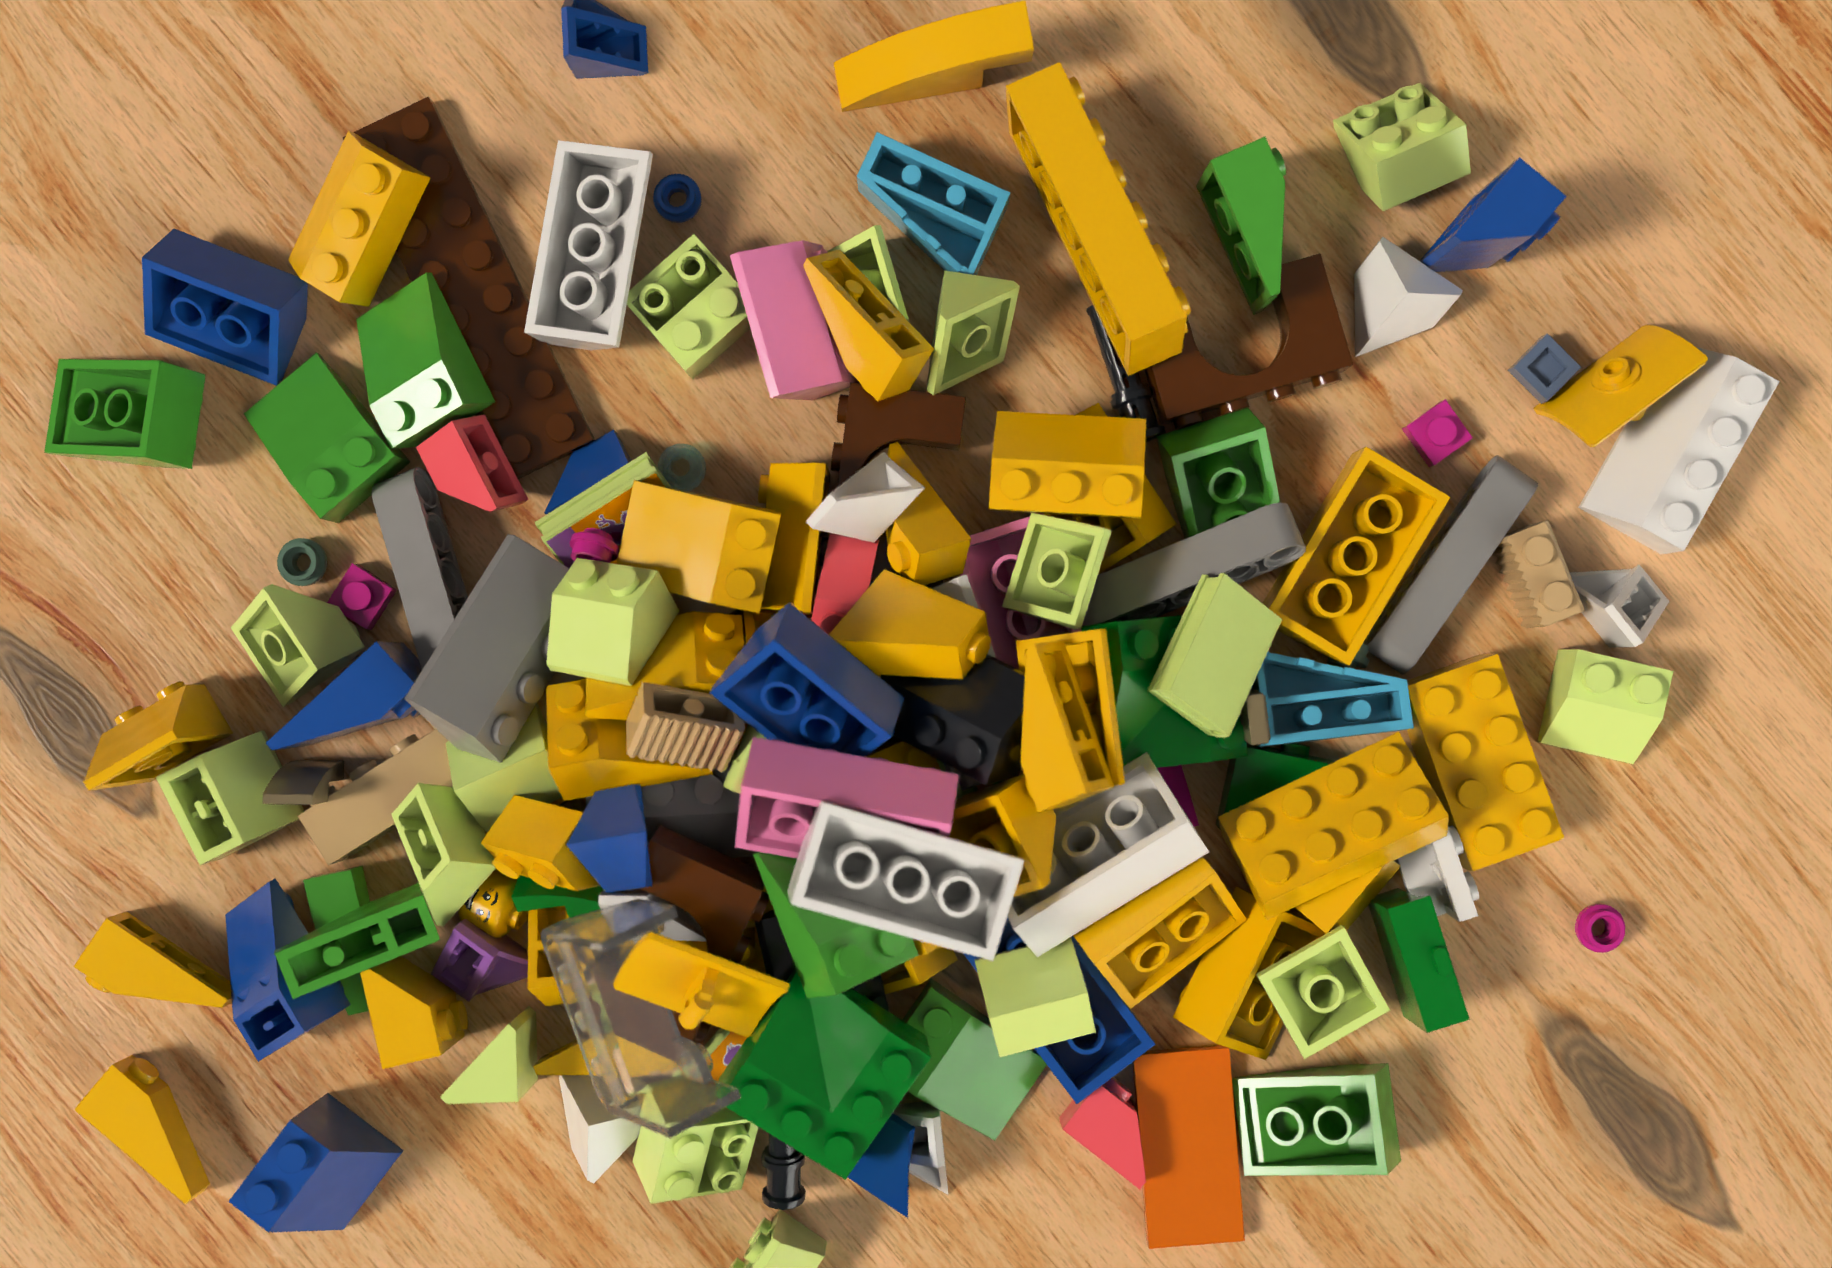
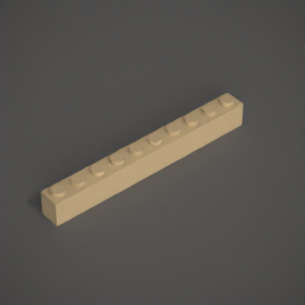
[298,593,742,866]

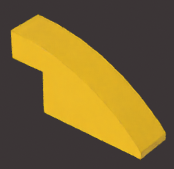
[834,0,1034,112]

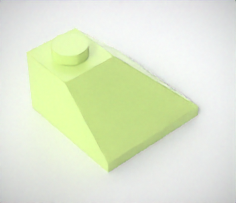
[231,584,365,707]
[1256,925,1390,1059]

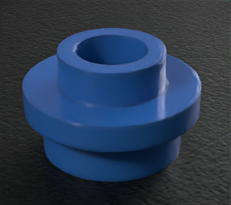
[653,174,702,223]

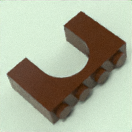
[1144,253,1354,429]
[820,383,966,589]
[573,825,770,1064]

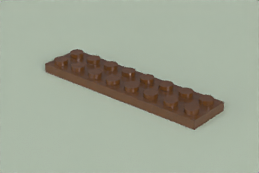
[342,96,595,479]

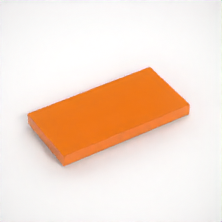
[1132,1045,1245,1249]

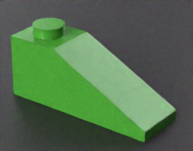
[274,883,440,999]

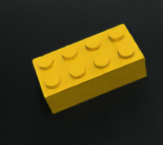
[1407,654,1565,872]
[1218,732,1449,920]

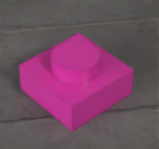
[1402,399,1473,467]
[327,563,397,630]

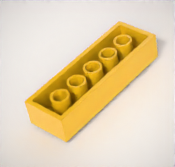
[1005,62,1191,376]

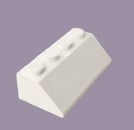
[524,140,653,351]
[1578,347,1780,555]
[1007,752,1209,957]
[787,800,1025,961]

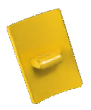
[1533,325,1708,447]
[613,932,790,1037]

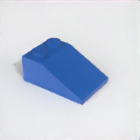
[266,641,422,750]

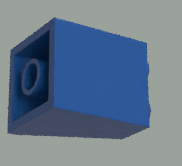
[228,1093,404,1232]

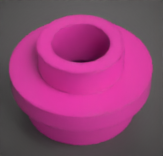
[569,528,619,563]
[1575,904,1625,953]

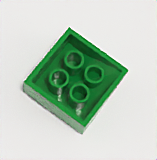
[1081,615,1248,768]
[718,968,931,1180]

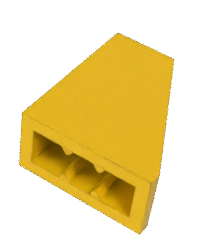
[829,569,991,679]

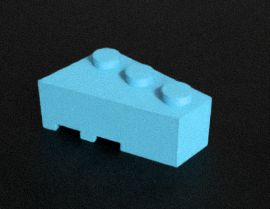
[857,132,1011,275]
[1252,651,1414,747]

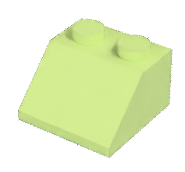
[546,558,679,686]
[1537,649,1673,764]

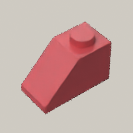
[416,414,529,512]
[811,533,879,635]
[1059,1077,1146,1190]

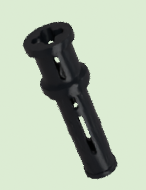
[1086,305,1166,442]
[761,1134,806,1210]

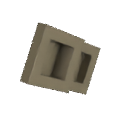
[263,760,344,805]

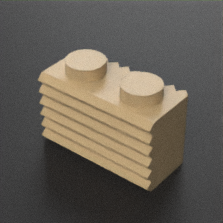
[1492,520,1585,628]
[626,682,745,773]

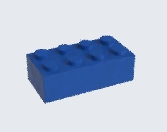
[962,918,1156,1104]

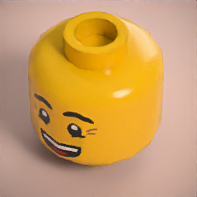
[458,869,528,938]

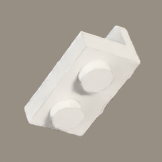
[1396,825,1479,922]

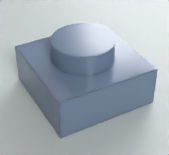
[1508,334,1581,404]

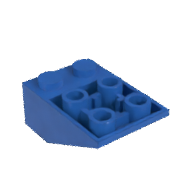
[225,878,351,1062]

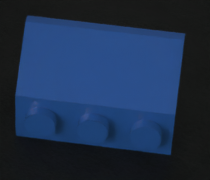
[1420,157,1567,272]
[142,229,308,386]
[710,602,904,757]

